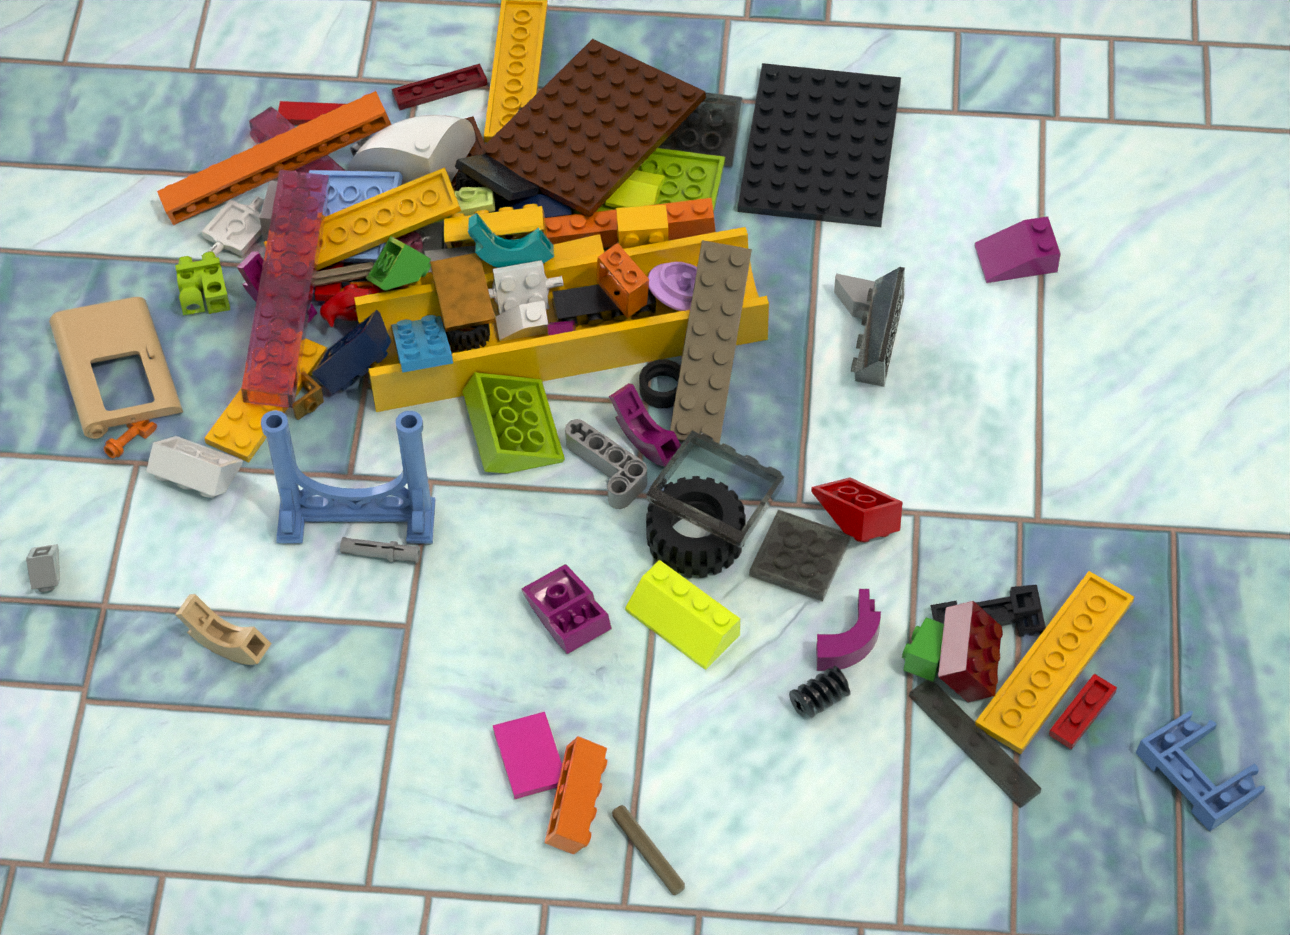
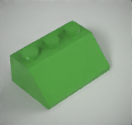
[366,236,431,290]

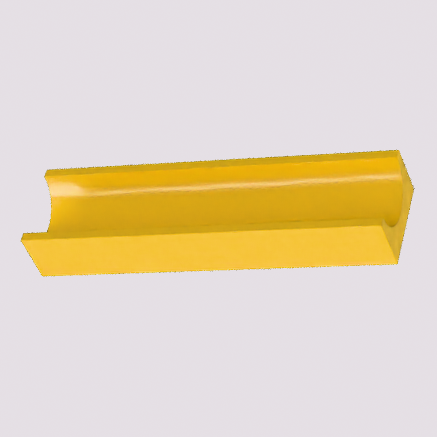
[354,227,769,412]

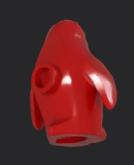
[320,284,380,328]

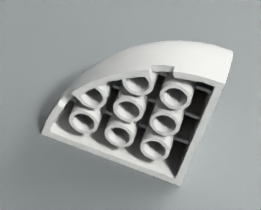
[348,115,476,185]

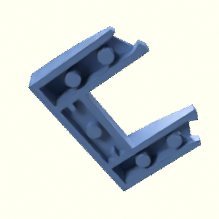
[1136,711,1265,831]

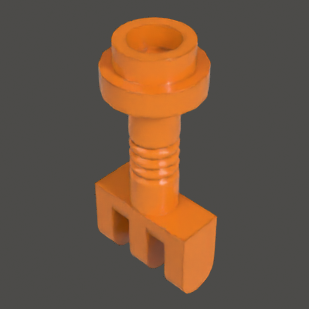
[104,419,157,458]

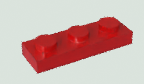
[1049,673,1117,750]

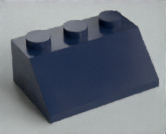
[312,310,391,394]

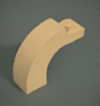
[175,594,272,665]

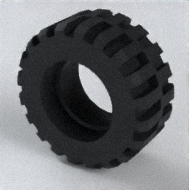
[646,476,746,578]

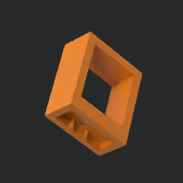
[596,243,649,318]

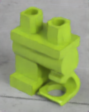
[175,251,231,316]

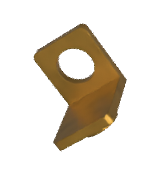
[292,371,324,420]

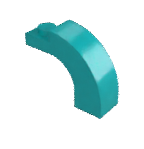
[468,213,554,268]

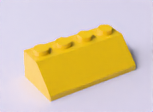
[444,204,547,248]

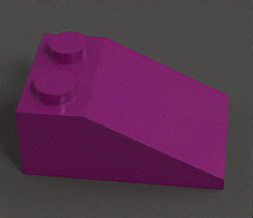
[974,216,1061,283]

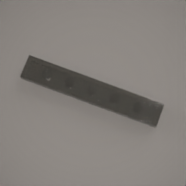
[909,680,1041,808]

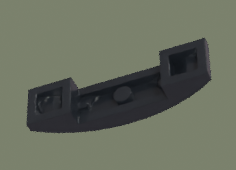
[930,586,1041,626]

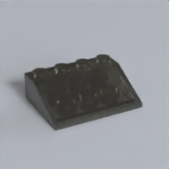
[658,93,744,167]
[851,267,905,387]

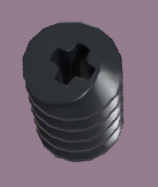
[789,666,851,718]

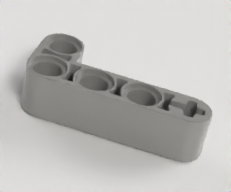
[565,419,647,509]

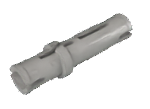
[340,537,420,563]

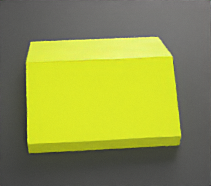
[605,170,665,208]

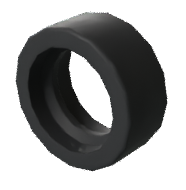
[639,359,680,408]

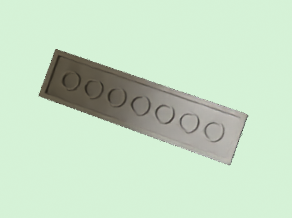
[670,240,752,448]

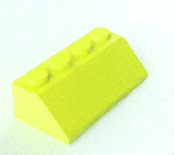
[625,560,741,670]

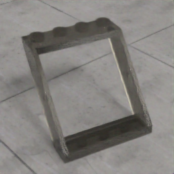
[646,430,784,548]

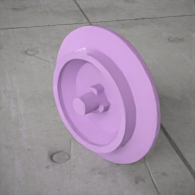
[648,262,697,311]

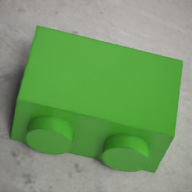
[902,617,944,682]

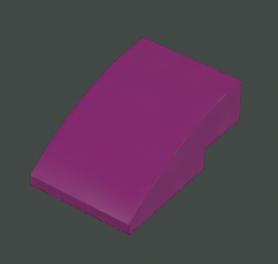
[521,564,612,654]

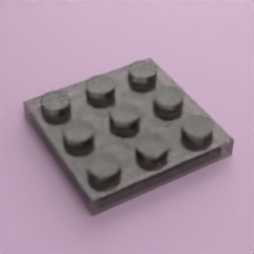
[749,509,851,602]

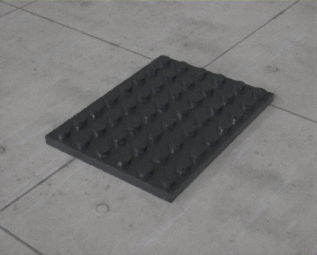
[738,63,901,227]

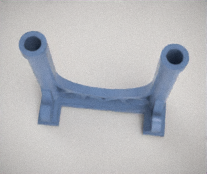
[261,410,436,544]

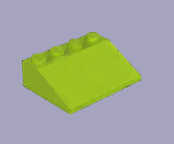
[463,372,565,474]

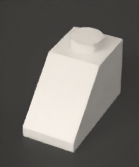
[496,301,548,341]

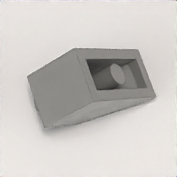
[834,273,884,321]
[26,544,60,592]

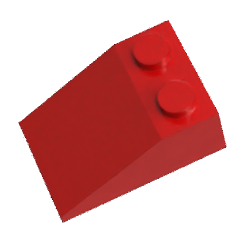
[811,477,903,542]

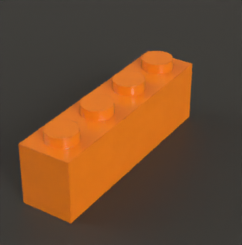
[544,736,607,854]

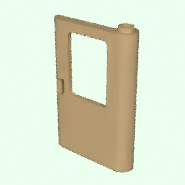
[49,297,183,439]

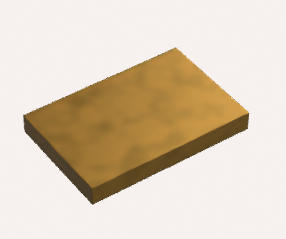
[430,253,495,332]

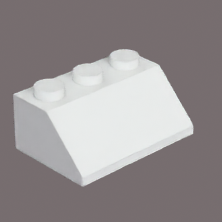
[146,436,243,498]

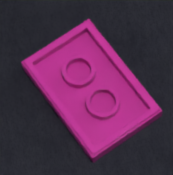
[493,711,562,799]

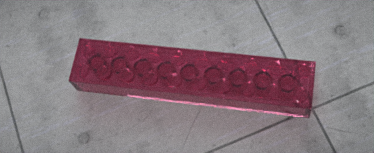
[241,170,330,408]

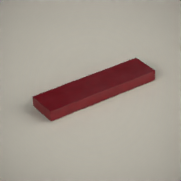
[392,64,488,111]

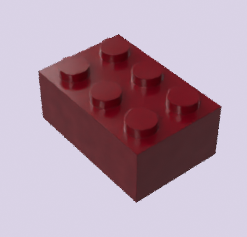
[938,601,1003,702]

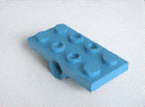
[391,315,453,373]

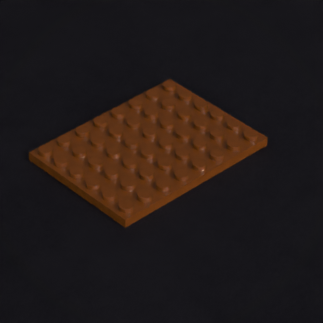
[476,39,706,217]

